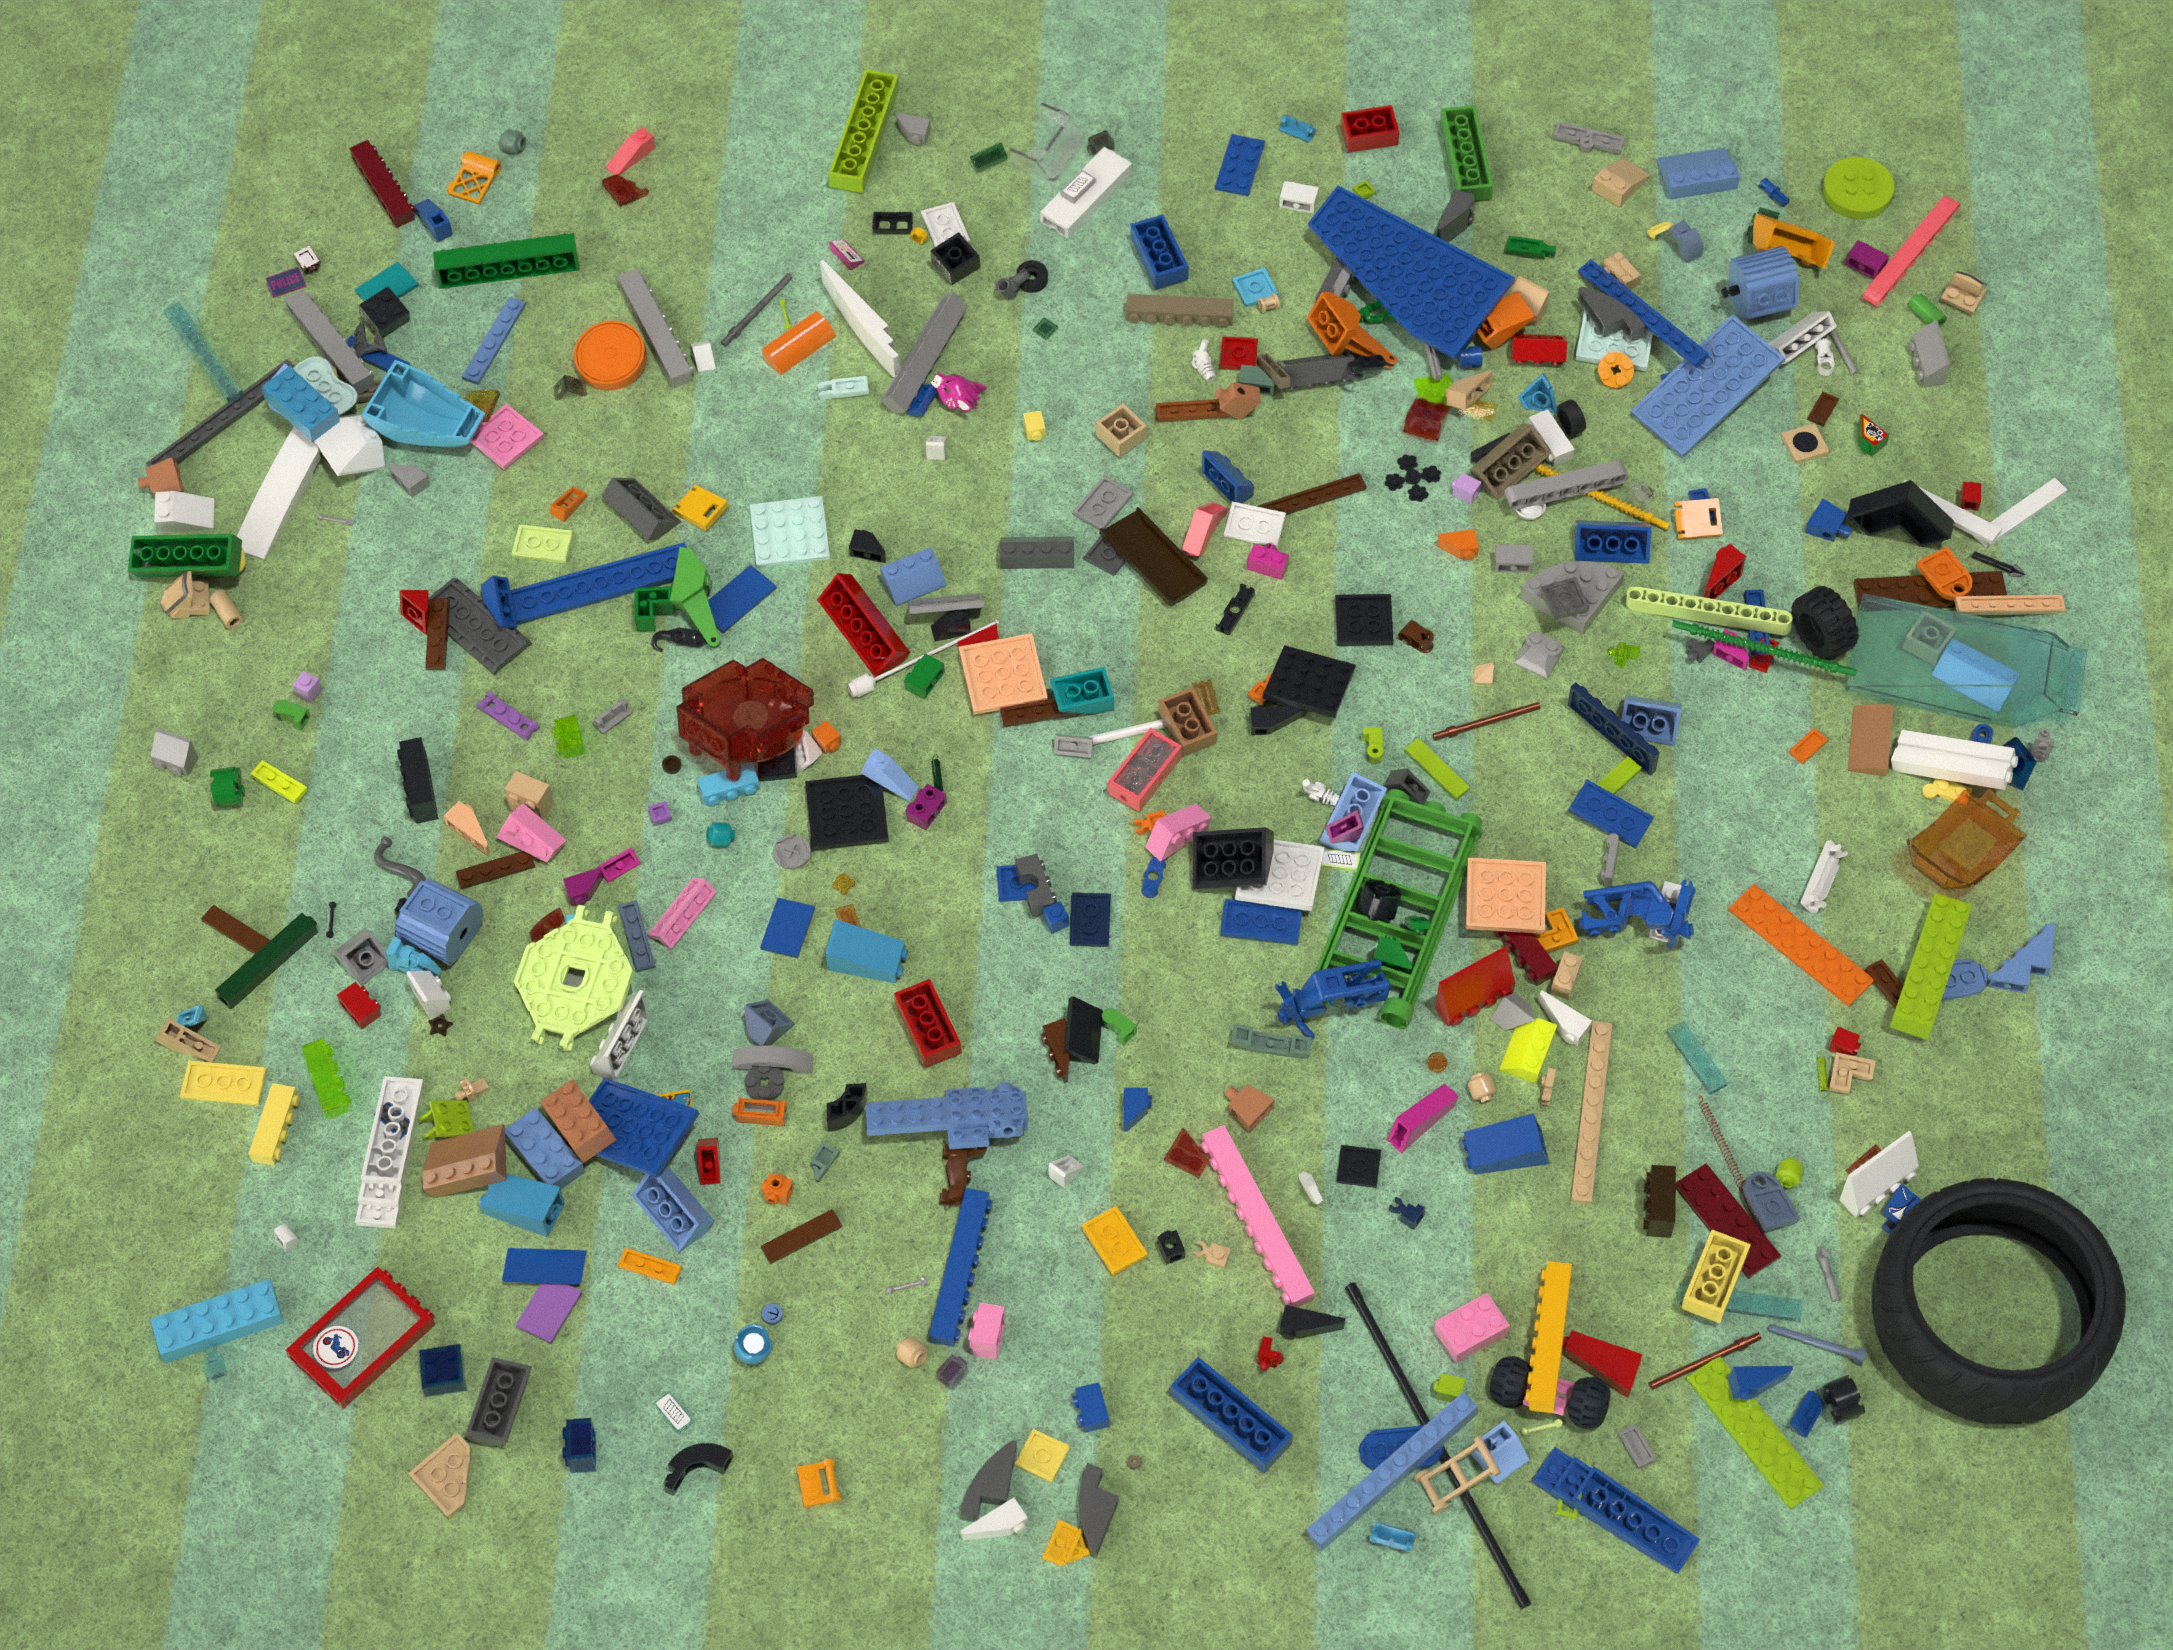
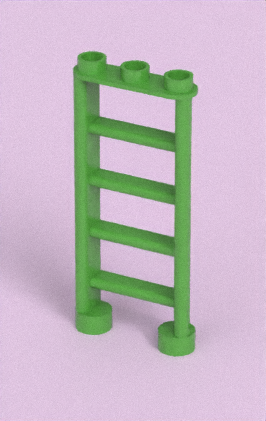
[1311,789,1483,1029]

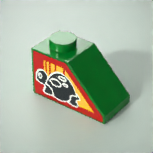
[1857,413,1889,457]

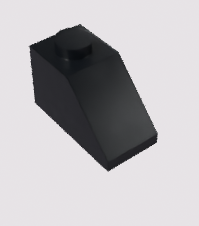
[849,529,886,563]
[931,609,971,642]

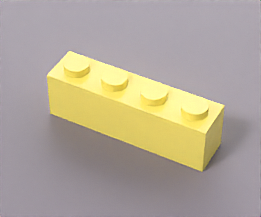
[249,1083,300,1166]

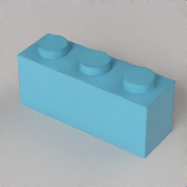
[697,763,760,806]

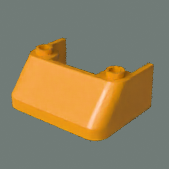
[1753,213,1835,269]

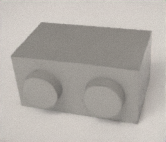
[1494,544,1533,573]

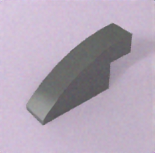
[1577,286,1646,342]
[960,1440,1017,1522]
[1079,1463,1119,1559]

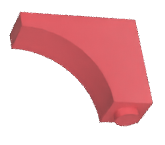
[1182,502,1229,557]

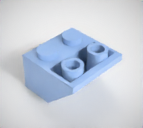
[1471,1421,1529,1485]

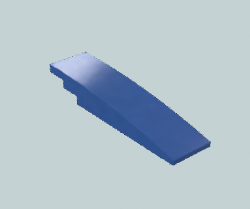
[1531,1447,1700,1574]

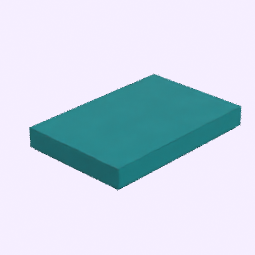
[355,262,419,301]

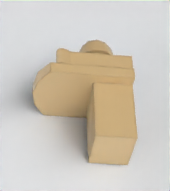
[455,1077,490,1102]

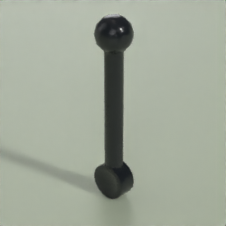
[326,901,337,938]

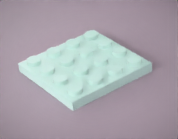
[1575,310,1653,371]
[750,496,830,568]

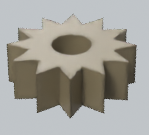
[1126,1454,1143,1470]

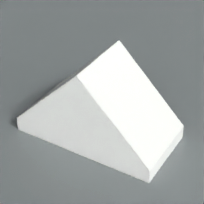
[691,340,716,373]
[926,436,947,460]
[1049,1155,1084,1189]

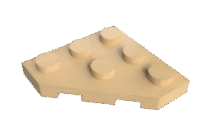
[408,1433,471,1519]

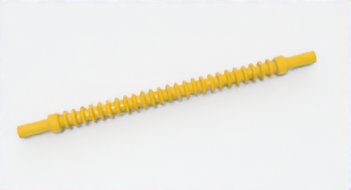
[1532,463,1670,530]

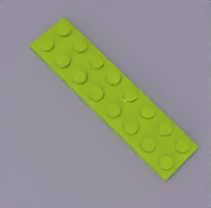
[1686,1356,1824,1510]

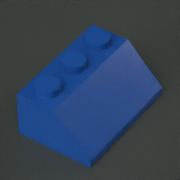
[1202,450,1254,503]

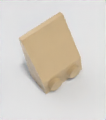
[1592,158,1651,208]

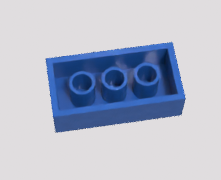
[1130,214,1189,290]

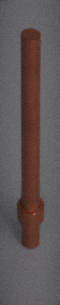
[1433,702,1541,740]
[1649,1332,1762,1390]

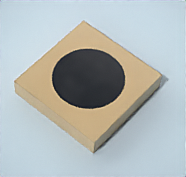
[1781,423,1829,464]

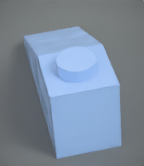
[861,748,919,802]

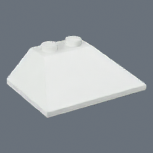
[315,414,385,476]

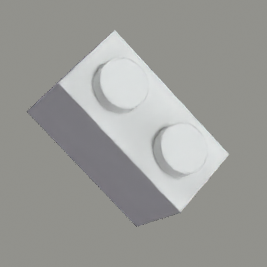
[1279,181,1319,213]

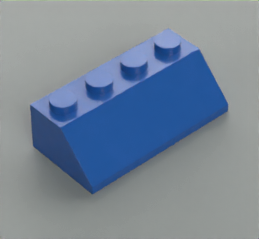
[1575,520,1652,563]

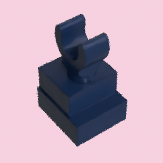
[1389,1197,1425,1230]

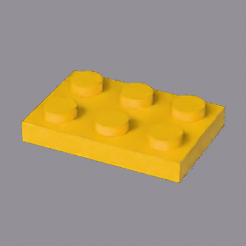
[1081,1206,1148,1276]

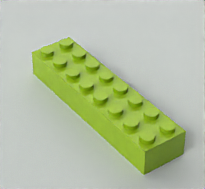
[828,69,900,193]
[1890,893,1973,1040]

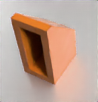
[1437,529,1479,560]

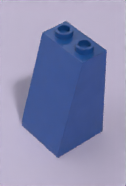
[1462,1113,1549,1175]

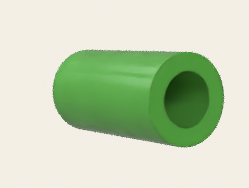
[1909,294,1947,327]

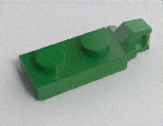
[1506,236,1556,259]
[1405,915,1430,933]

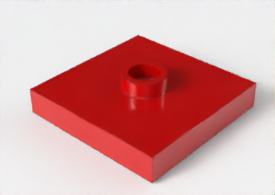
[1220,336,1258,370]

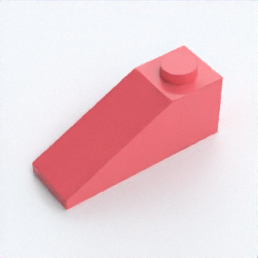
[605,127,655,177]

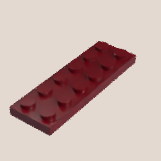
[1676,1163,1781,1279]

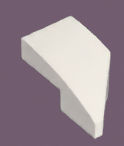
[1299,1171,1323,1204]

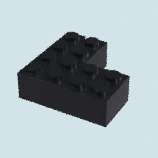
[1847,480,1954,547]

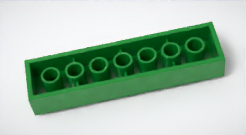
[433,233,580,289]

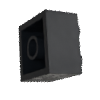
[930,232,981,285]
[359,286,410,338]

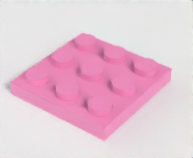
[470,404,544,470]

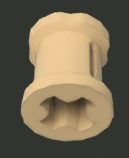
[1258,293,1280,313]

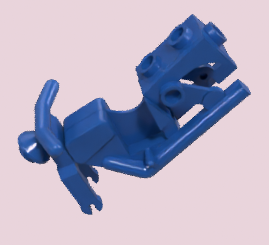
[1579,879,1696,948]
[1275,959,1391,1040]

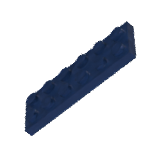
[1568,682,1659,776]

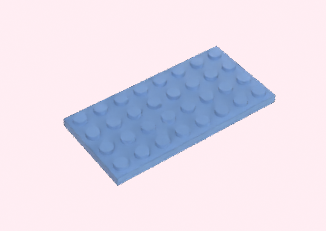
[1630,314,1785,458]

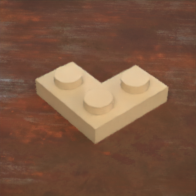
[1829,1052,1875,1095]

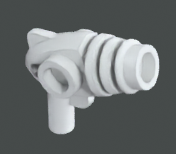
[1192,339,1216,382]
[1303,779,1340,806]

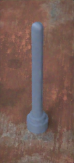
[1768,1324,1867,1365]

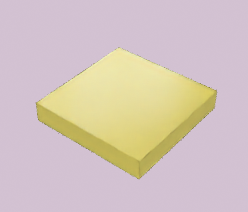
[1014,1429,1071,1483]

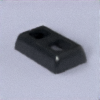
[873,212,913,234]

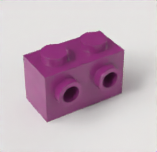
[1845,240,1889,279]
[905,784,947,830]

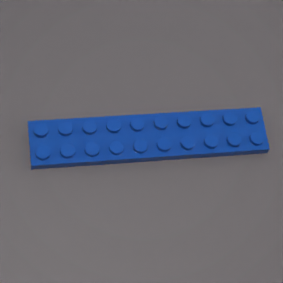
[511,542,687,625]

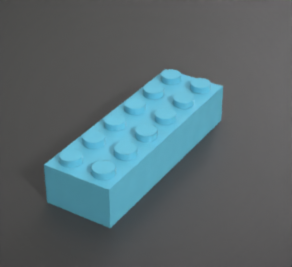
[150,1279,284,1363]

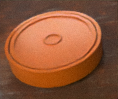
[574,321,647,390]

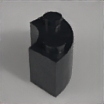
[827,1083,868,1131]

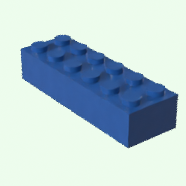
[1171,1357,1293,1474]

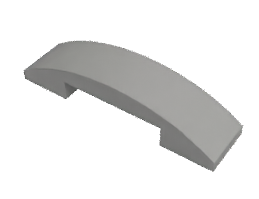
[732,1045,813,1073]

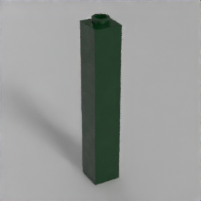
[215,913,318,1010]

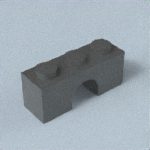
[1015,854,1057,917]

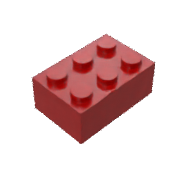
[1340,105,1400,152]

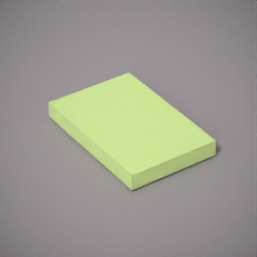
[511,524,574,563]

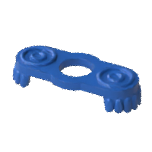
[1141,857,1166,898]

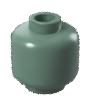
[499,129,526,154]

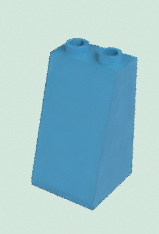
[825,919,908,983]
[479,1174,565,1238]

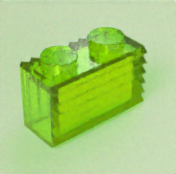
[552,714,586,759]

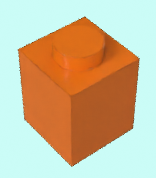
[812,720,842,754]

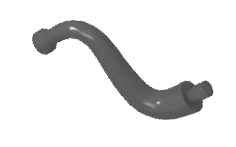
[374,836,426,897]

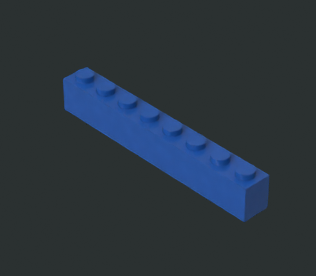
[929,1188,993,1347]

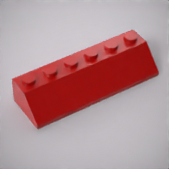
[817,573,910,677]

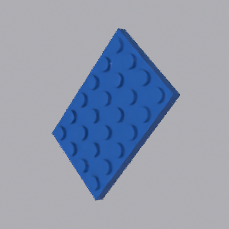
[563,1078,700,1178]

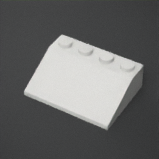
[590,990,650,1081]
[1839,1131,1919,1218]

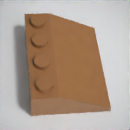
[422,1124,507,1198]

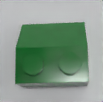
[1373,935,1413,975]

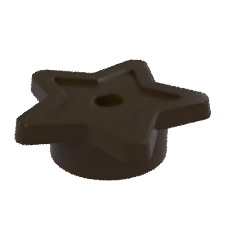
[428,1014,453,1037]

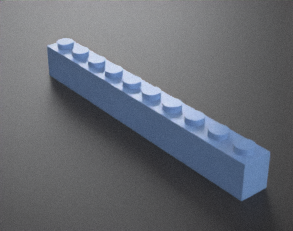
[1306,1392,1478,1551]

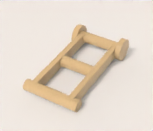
[1414,1436,1501,1515]

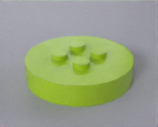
[1822,157,1895,220]

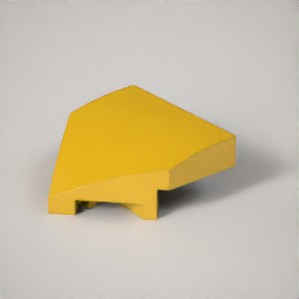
[1041,1519,1091,1566]

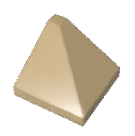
[1473,663,1494,685]

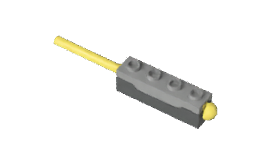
[1315,257,1356,303]

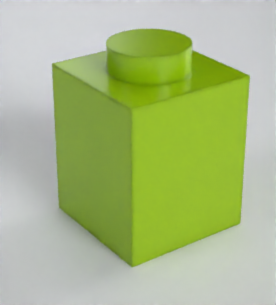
[1433,1373,1466,1402]

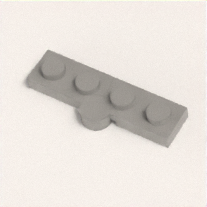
[1553,122,1625,154]

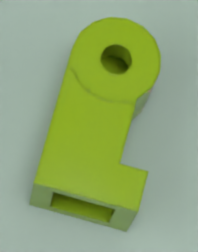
[1362,727,1384,764]

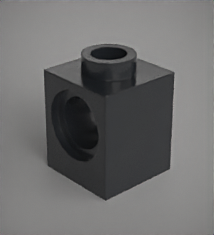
[1157,1230,1185,1265]

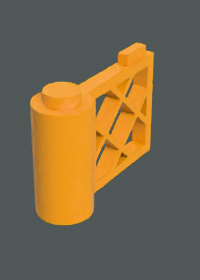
[446,151,502,205]

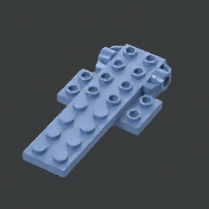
[866,1082,1028,1149]

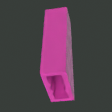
[1387,1083,1459,1153]

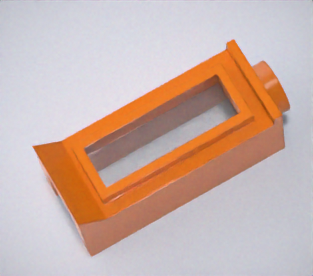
[733,1097,787,1126]

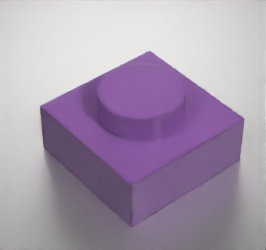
[648,801,672,826]

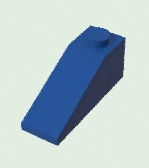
[481,575,518,629]
[1727,1366,1793,1400]

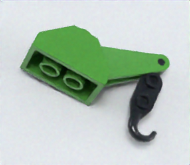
[651,547,721,652]

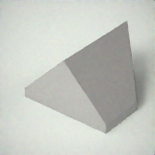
[1490,993,1535,1031]

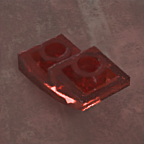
[529,908,565,943]

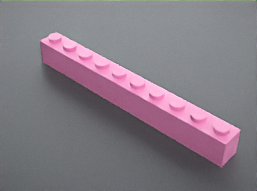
[1200,1125,1315,1307]

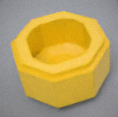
[910,227,928,244]

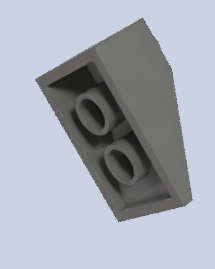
[1437,189,1476,243]

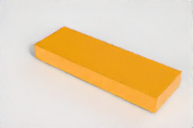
[618,1247,682,1285]

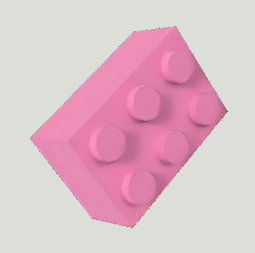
[1434,1292,1510,1363]

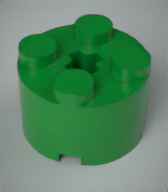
[210,766,245,807]

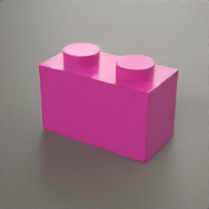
[1247,544,1289,580]

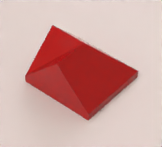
[399,590,429,635]

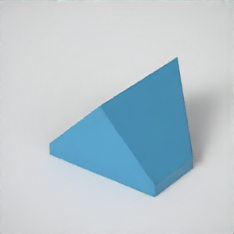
[1518,373,1557,414]

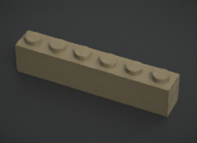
[1126,294,1234,327]

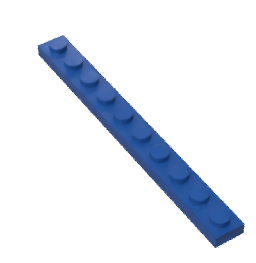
[1578,259,1709,368]

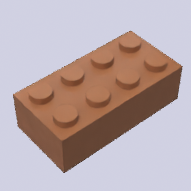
[540,1079,616,1163]

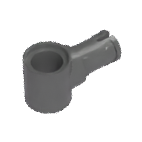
[996,268,1031,300]

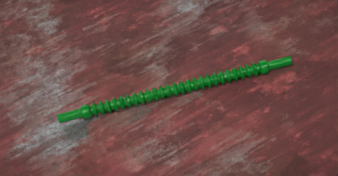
[1672,620,1857,677]

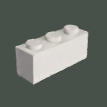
[1528,409,1574,467]

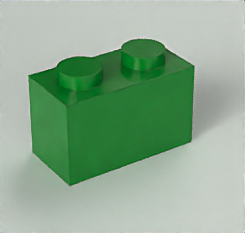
[904,654,945,700]

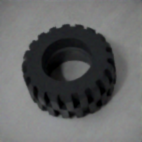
[1791,586,1859,661]

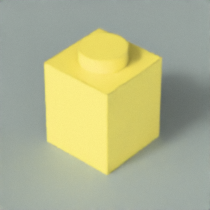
[1023,411,1046,441]

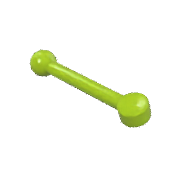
[779,299,792,330]

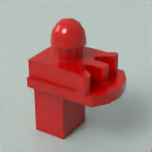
[1257,1336,1284,1371]

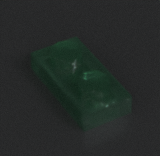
[970,142,1008,172]

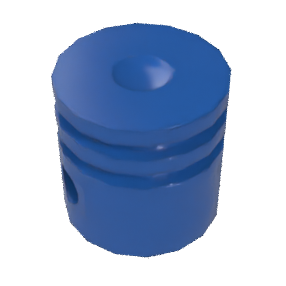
[1458,346,1482,369]

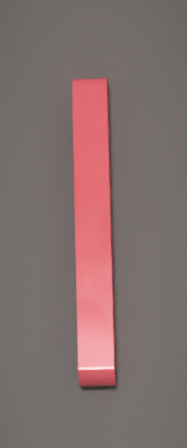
[1862,195,1960,307]

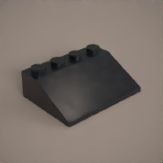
[1192,827,1274,890]

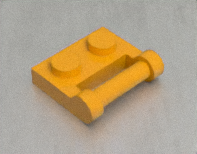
[797,1459,841,1508]

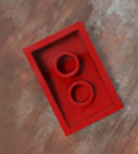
[1704,543,1746,599]

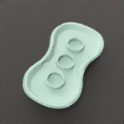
[293,356,358,415]

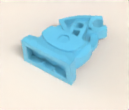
[386,936,442,977]

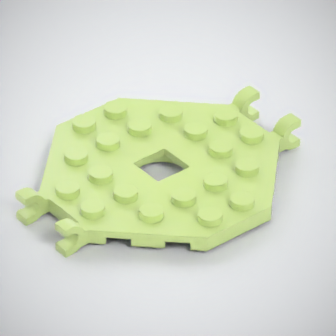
[514,905,635,1052]

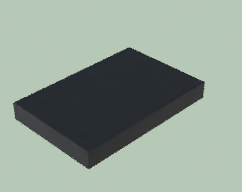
[1064,996,1103,1064]

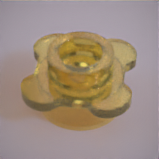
[832,874,855,895]

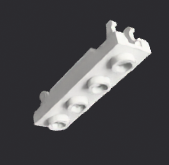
[1800,840,1848,914]

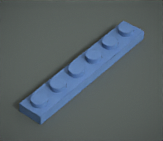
[462,297,526,385]

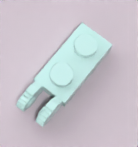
[818,376,869,400]

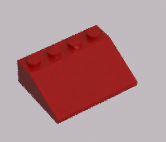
[1435,946,1515,1027]

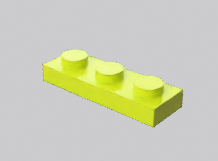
[250,760,308,804]

